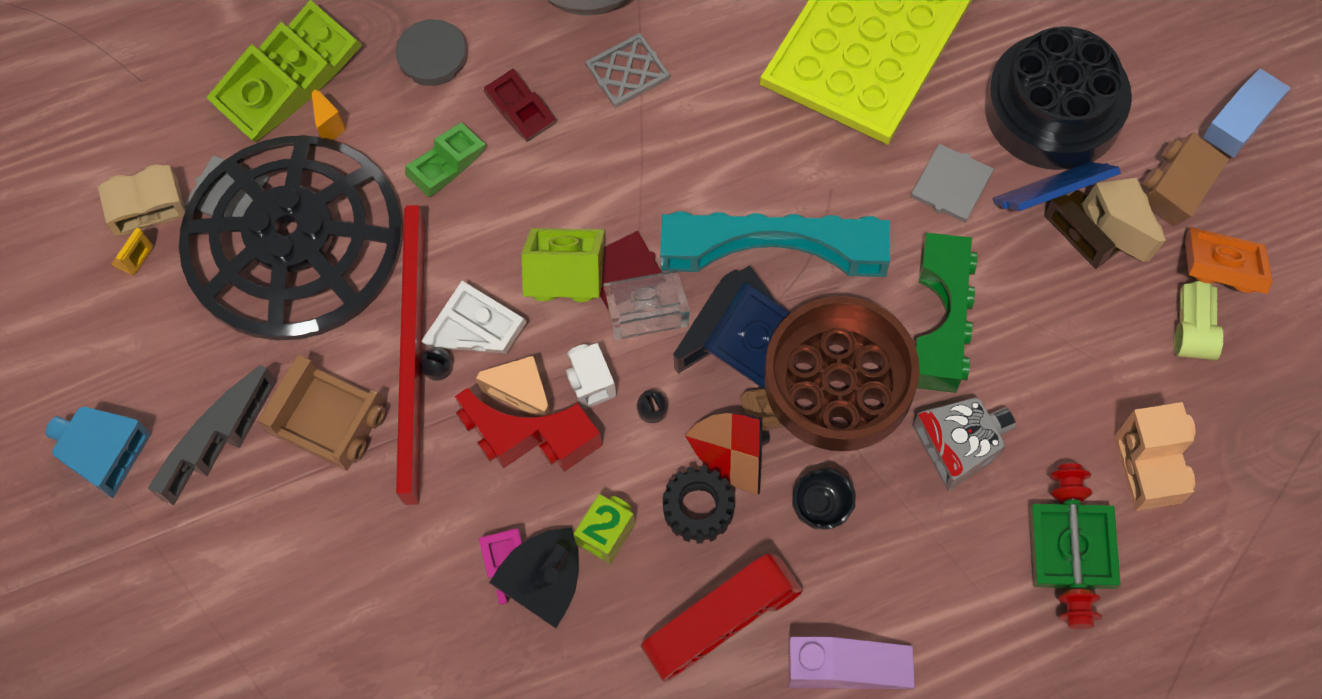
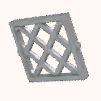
[585,33,670,108]

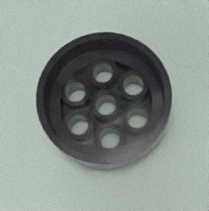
[985,26,1132,170]

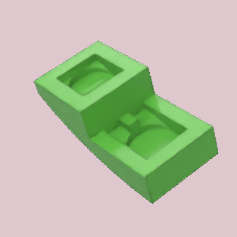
[405,122,486,197]

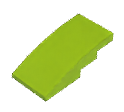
[206,0,362,142]

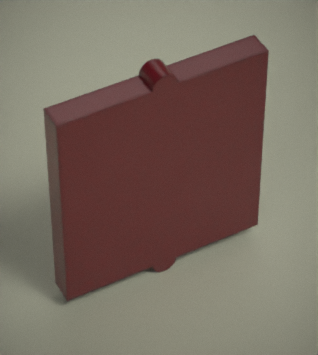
[600,230,666,310]

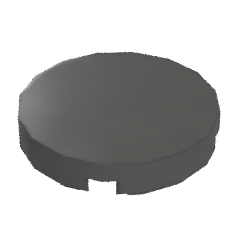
[396,19,467,86]

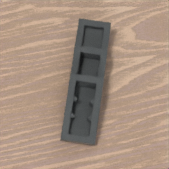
[148,365,277,505]

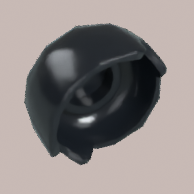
[792,468,856,530]

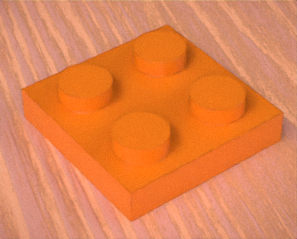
[1185,227,1273,294]

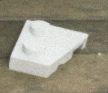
[421,281,527,354]

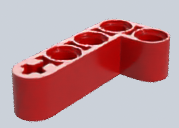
[641,553,803,682]

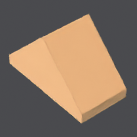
[476,356,551,417]

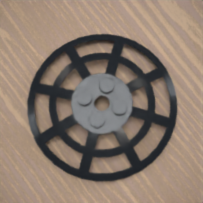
[179,135,403,340]

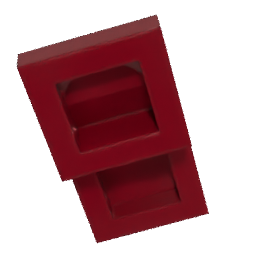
[484,69,556,141]

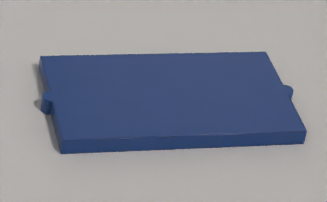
[993,162,1121,211]

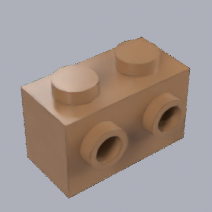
[1142,132,1229,226]

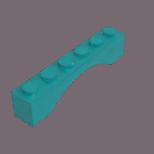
[660,211,890,277]

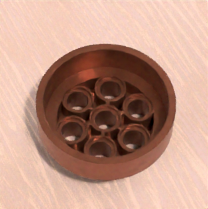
[764,296,920,451]

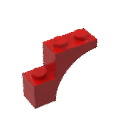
[455,388,603,472]

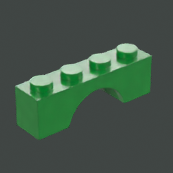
[915,232,978,393]

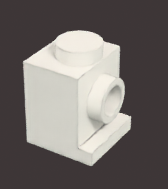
[565,343,617,410]

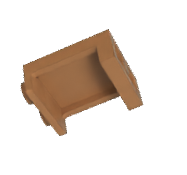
[257,354,386,471]

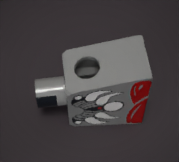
[913,398,1016,491]

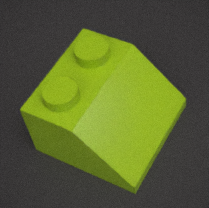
[521,228,605,302]

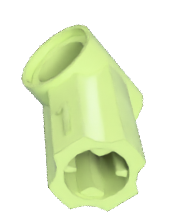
[1174,281,1223,361]

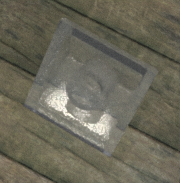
[603,270,690,340]

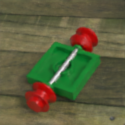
[1029,463,1121,629]

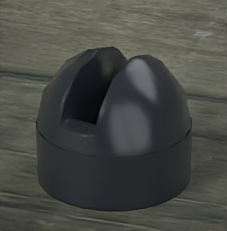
[421,347,453,381]
[637,389,668,423]

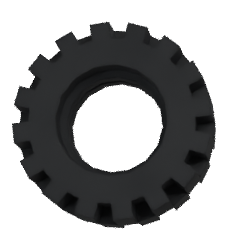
[663,466,735,544]

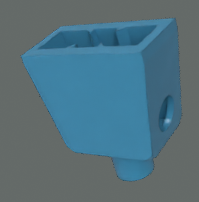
[45,406,152,498]

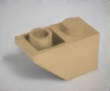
[1082,178,1166,262]

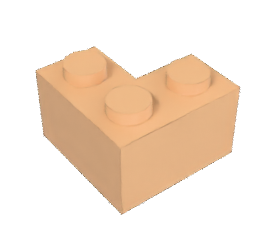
[1114,402,1196,511]

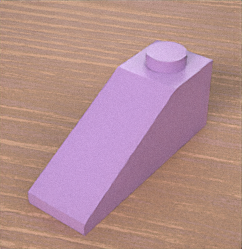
[788,637,915,689]

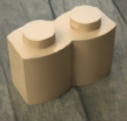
[97,164,186,236]

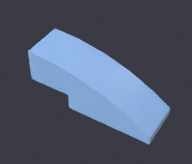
[1203,68,1291,158]

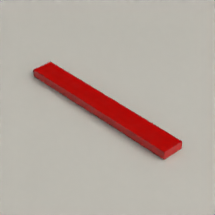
[396,205,425,505]

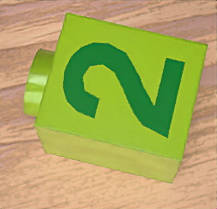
[573,494,635,565]

